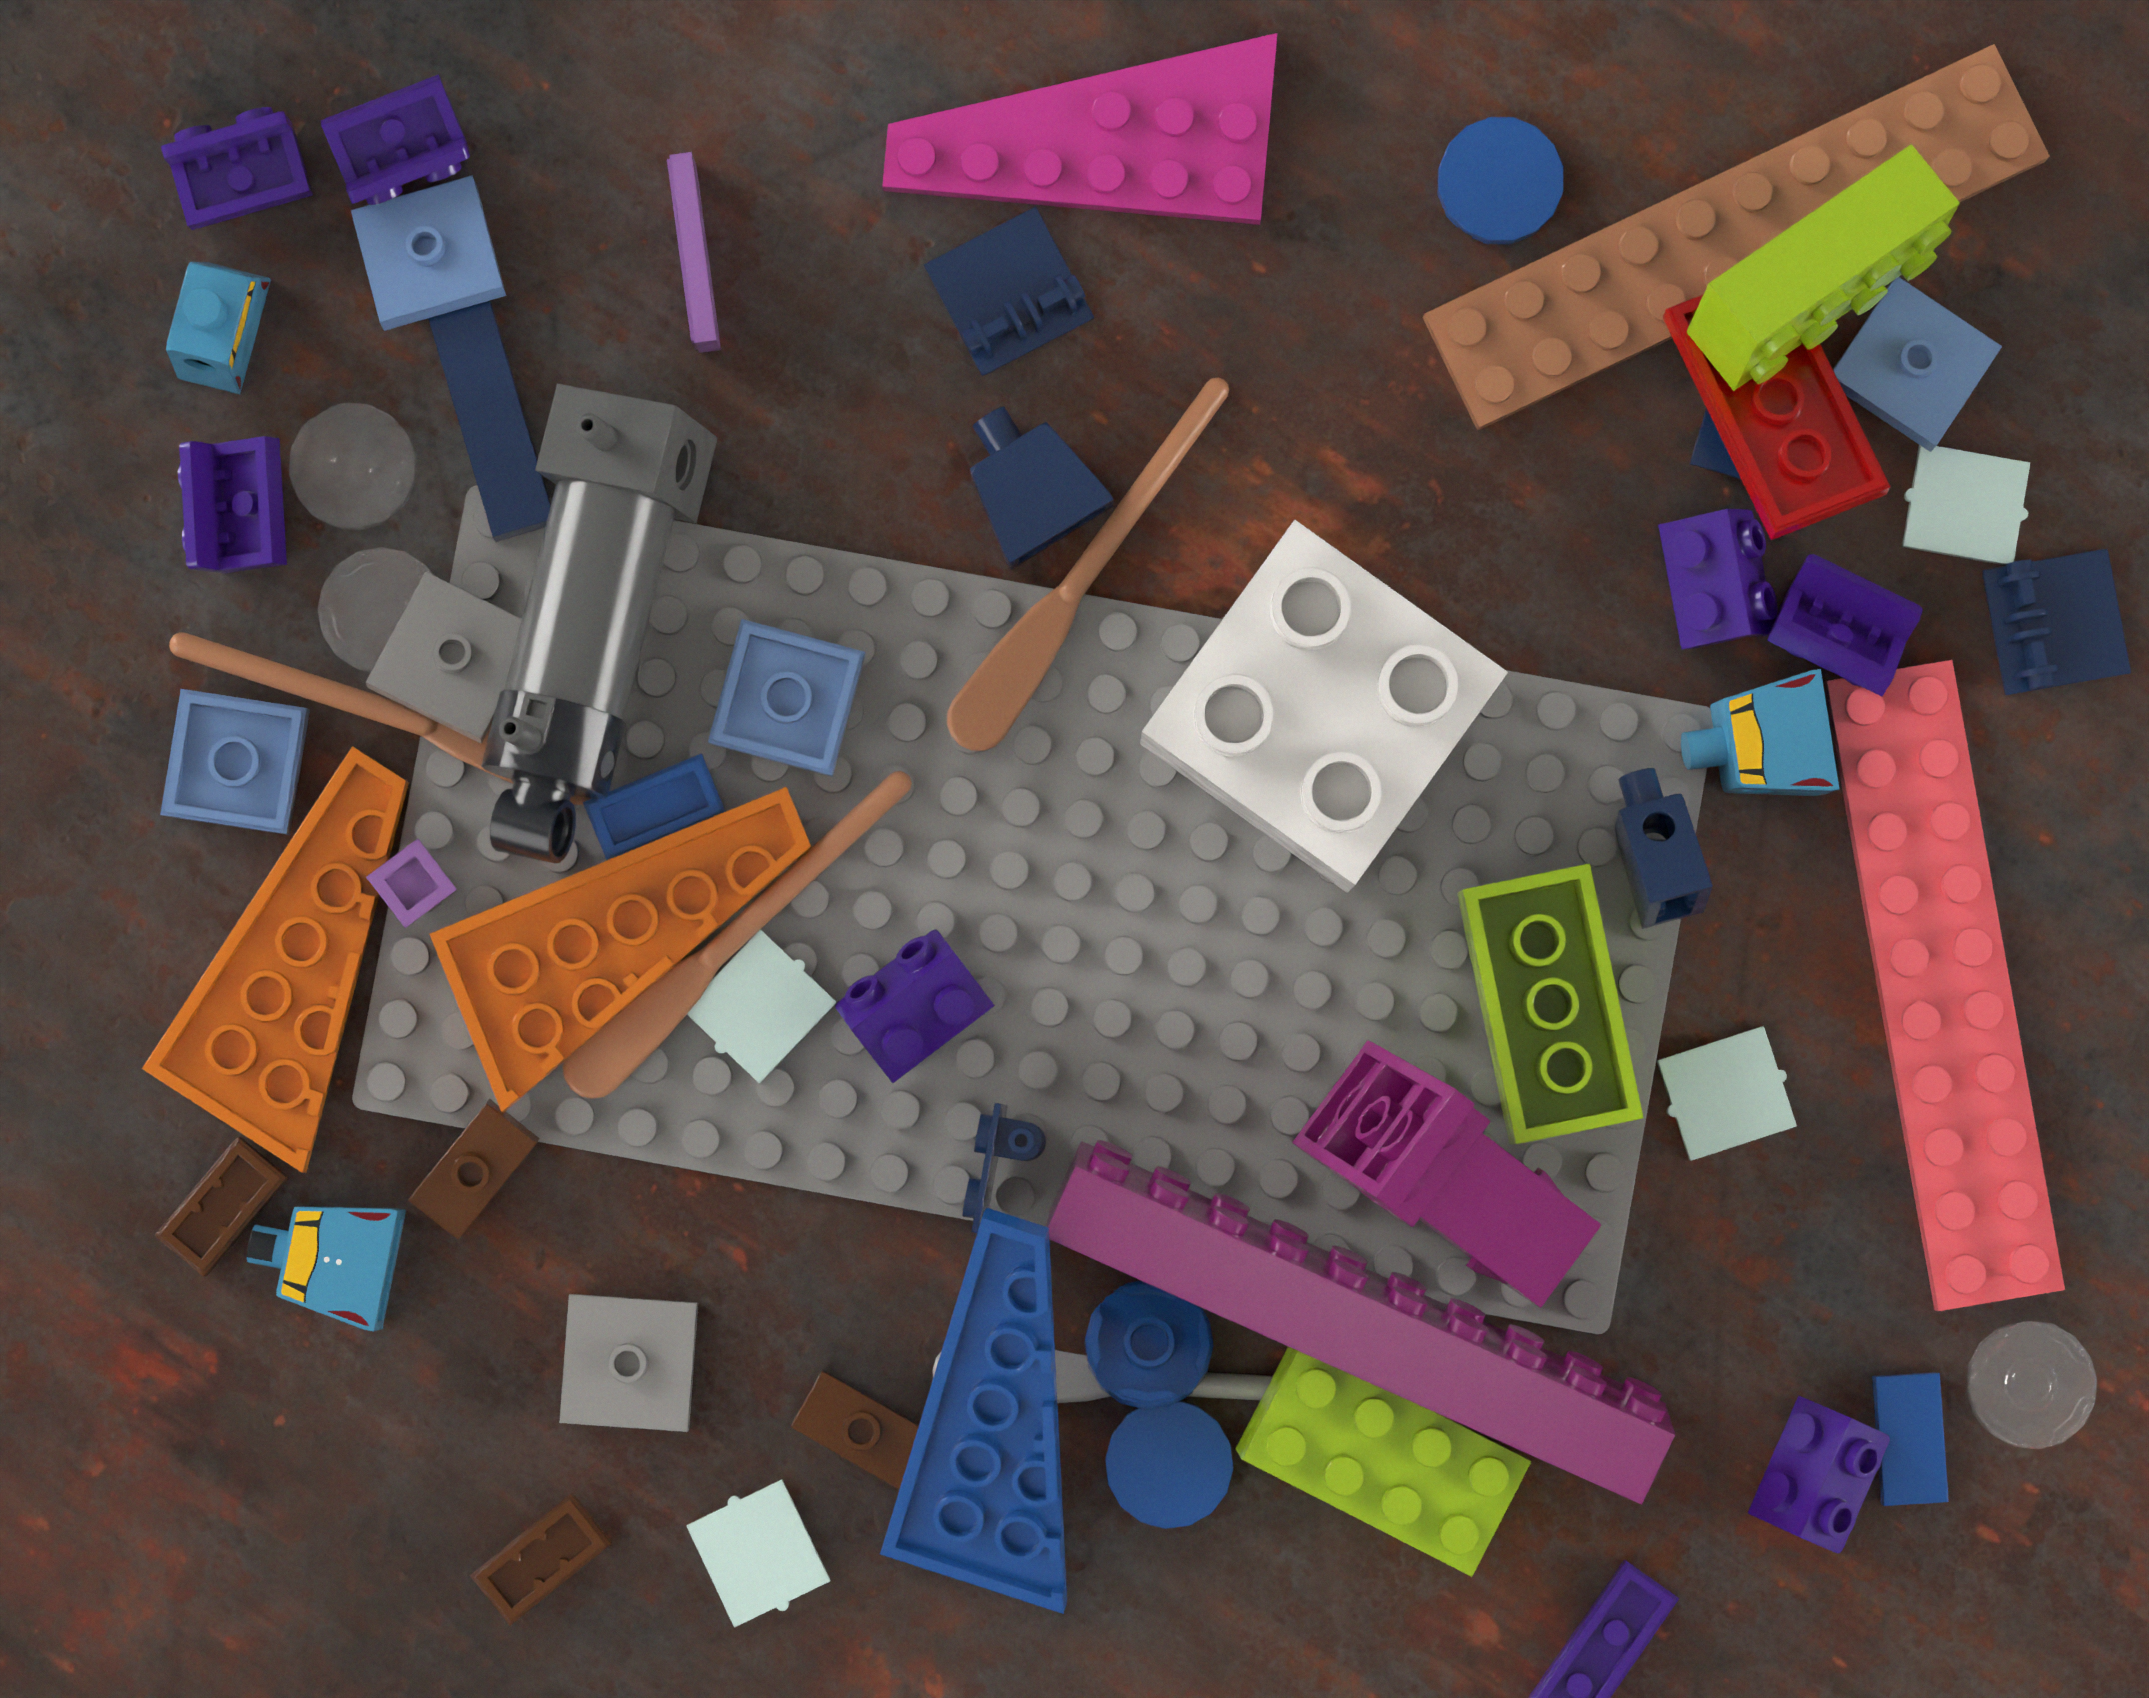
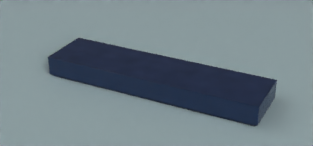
[428,300,551,542]

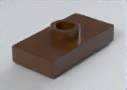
[408,1099,540,1240]
[154,1137,289,1277]
[790,1370,919,1489]
[470,1493,612,1626]

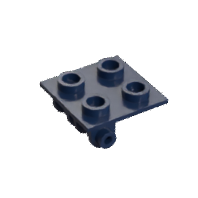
[924,207,1094,377]
[1982,548,2131,696]
[962,1103,1046,1233]

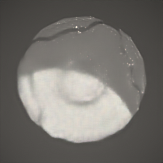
[289,403,417,530]
[317,547,434,673]
[1967,1321,2097,1449]

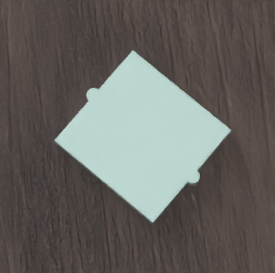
[1902,445,2030,566]
[687,929,837,1083]
[1657,1026,1797,1161]
[686,1479,831,1628]

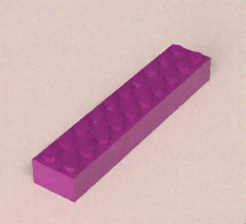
[1046,1140,1675,1505]

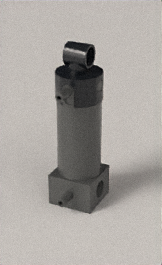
[481,384,718,864]

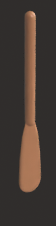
[947,377,1229,751]
[169,632,591,805]
[563,771,912,1099]

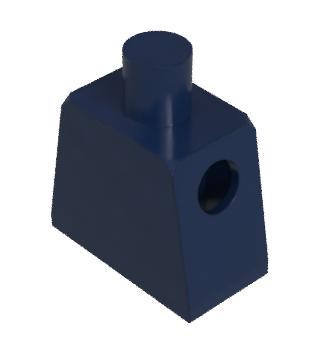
[970,406,1114,570]
[1615,768,1713,929]

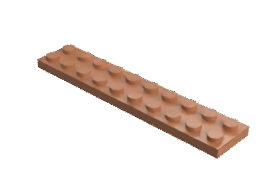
[1423,44,2050,431]

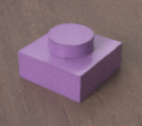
[366,838,457,928]

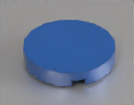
[1437,117,1563,244]
[1085,1281,1214,1410]
[1105,1401,1233,1529]

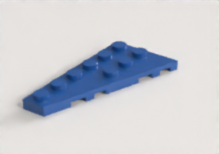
[880,1207,1067,1614]

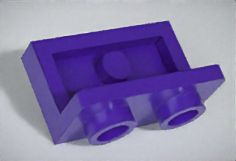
[321,74,470,205]
[161,107,313,230]
[178,436,287,573]
[1658,509,1778,649]
[1767,554,1923,697]
[835,929,995,1083]
[1748,1395,1890,1553]

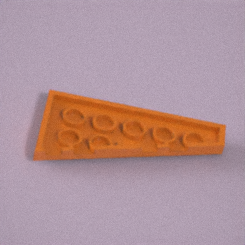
[142,746,409,1173]
[429,787,812,1113]

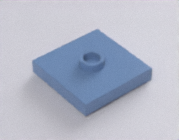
[351,175,506,331]
[1833,277,2002,452]
[708,619,866,777]
[160,689,310,835]

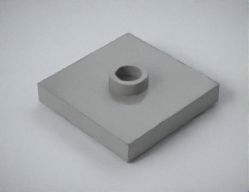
[366,572,522,744]
[559,1294,698,1432]

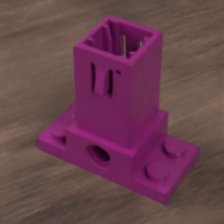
[1292,1040,1601,1308]

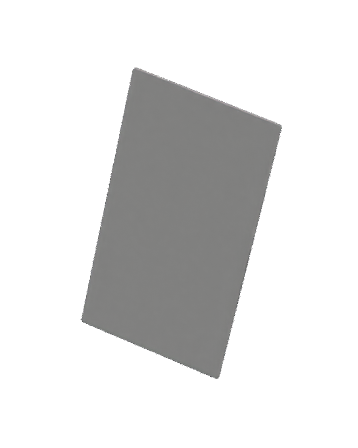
[352,485,1713,1334]

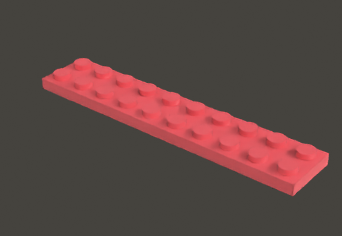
[1823,660,2065,1311]

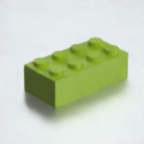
[1687,144,1960,391]
[1457,863,1644,1145]
[1236,1347,1532,1577]

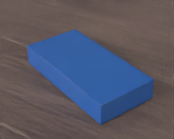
[583,753,726,860]
[1872,1372,1949,1506]

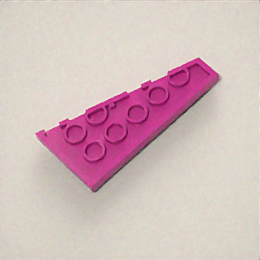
[882,33,1277,225]

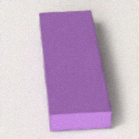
[667,152,721,353]

